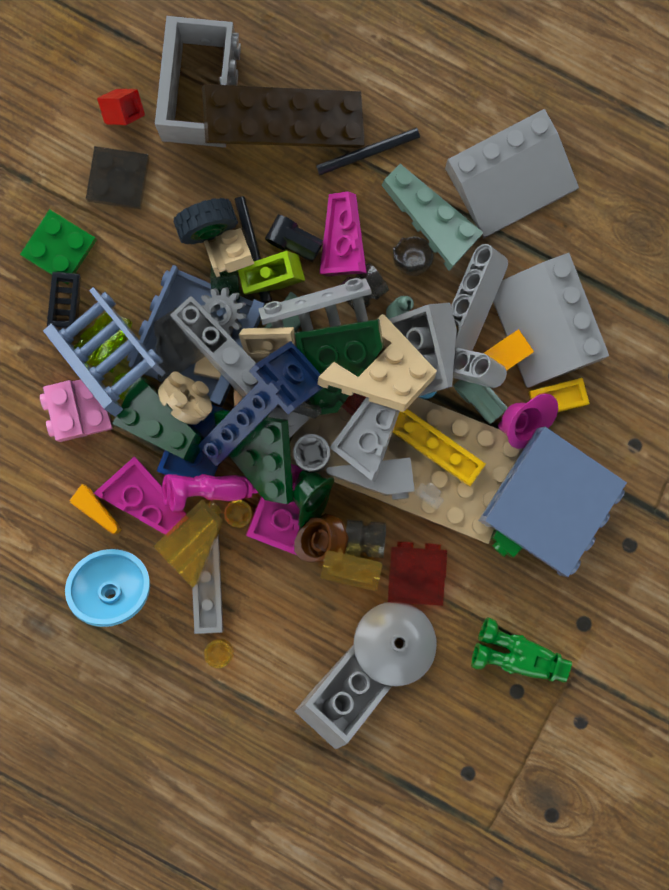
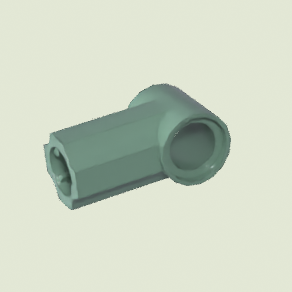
[453,380,507,425]

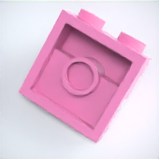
[40,379,113,442]

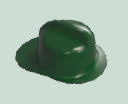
[293,470,335,528]

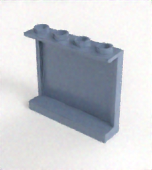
[127,265,265,407]
[478,427,627,577]

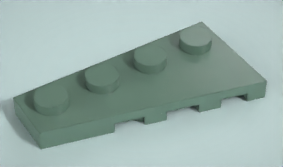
[382,164,483,271]

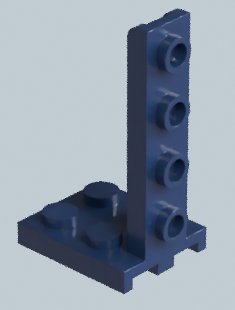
[198,341,324,466]

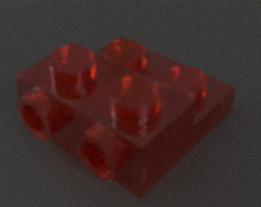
[387,541,447,606]

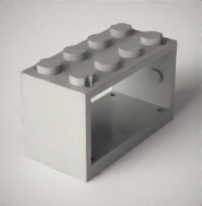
[155,16,241,147]

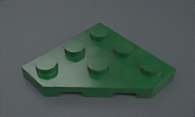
[294,319,384,416]
[214,410,294,504]

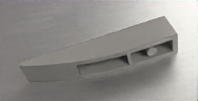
[170,296,309,438]

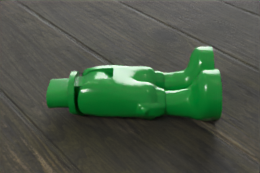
[471,617,572,683]

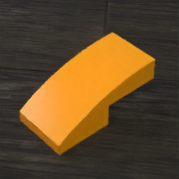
[483,329,534,371]

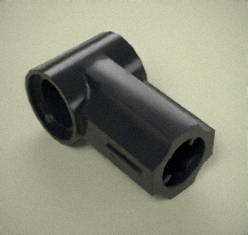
[265,214,323,263]

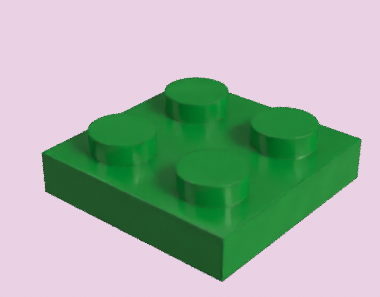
[20,209,97,285]

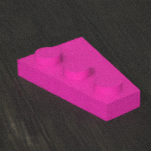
[320,191,366,276]
[93,456,191,537]
[246,464,302,555]

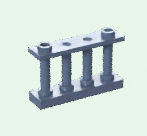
[43,287,166,417]

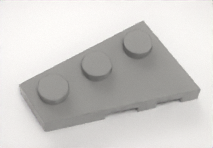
[330,397,400,482]

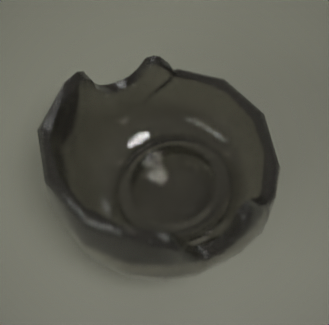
[392,236,434,276]

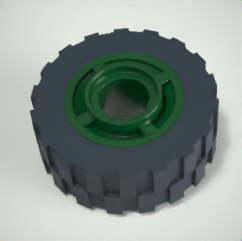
[173,198,238,245]

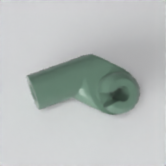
[386,296,414,319]

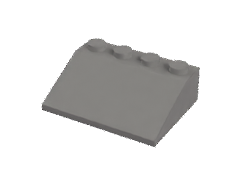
[445,109,579,239]
[493,253,609,388]

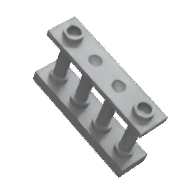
[258,278,385,348]

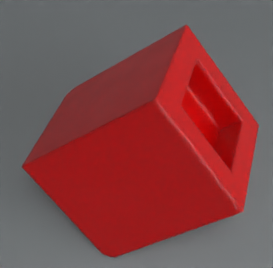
[97,89,145,125]

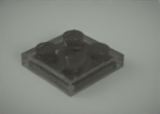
[86,146,149,210]

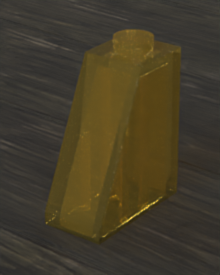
[153,499,224,588]

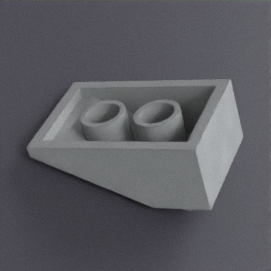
[389,303,457,397]
[294,645,392,749]

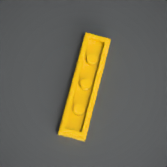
[392,409,486,487]

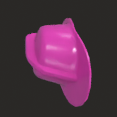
[498,393,559,449]

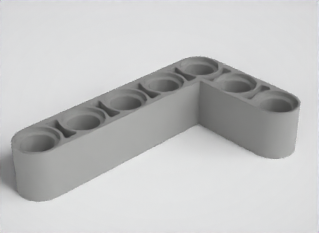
[451,244,508,388]

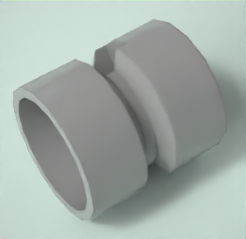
[293,434,330,473]

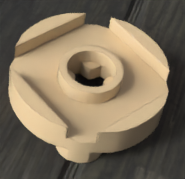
[158,371,212,425]

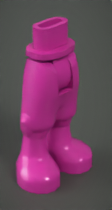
[162,474,258,512]

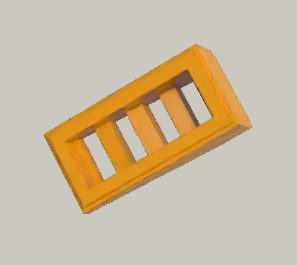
[69,484,122,534]

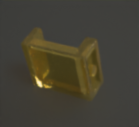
[320,551,382,591]

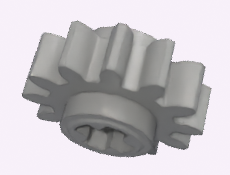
[201,287,247,336]

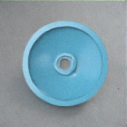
[65,549,150,627]

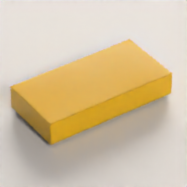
[528,378,590,413]

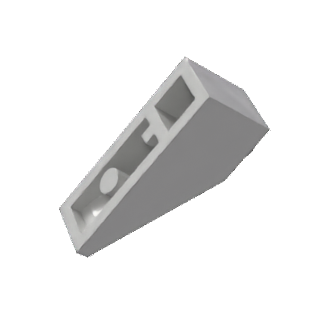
[326,457,415,500]

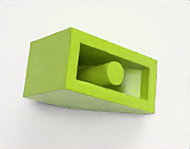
[238,251,305,294]

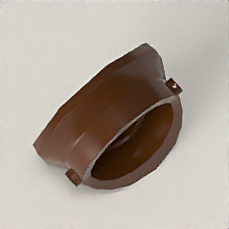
[294,513,348,567]

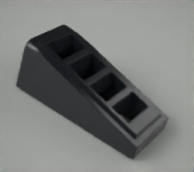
[47,272,81,330]

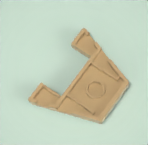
[318,314,437,412]

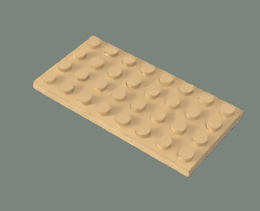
[290,393,524,544]

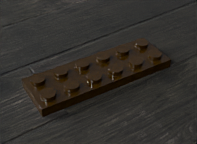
[202,84,365,148]

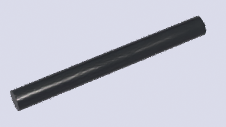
[316,127,420,176]
[234,196,272,303]

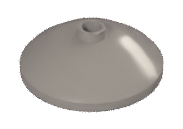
[353,602,437,686]

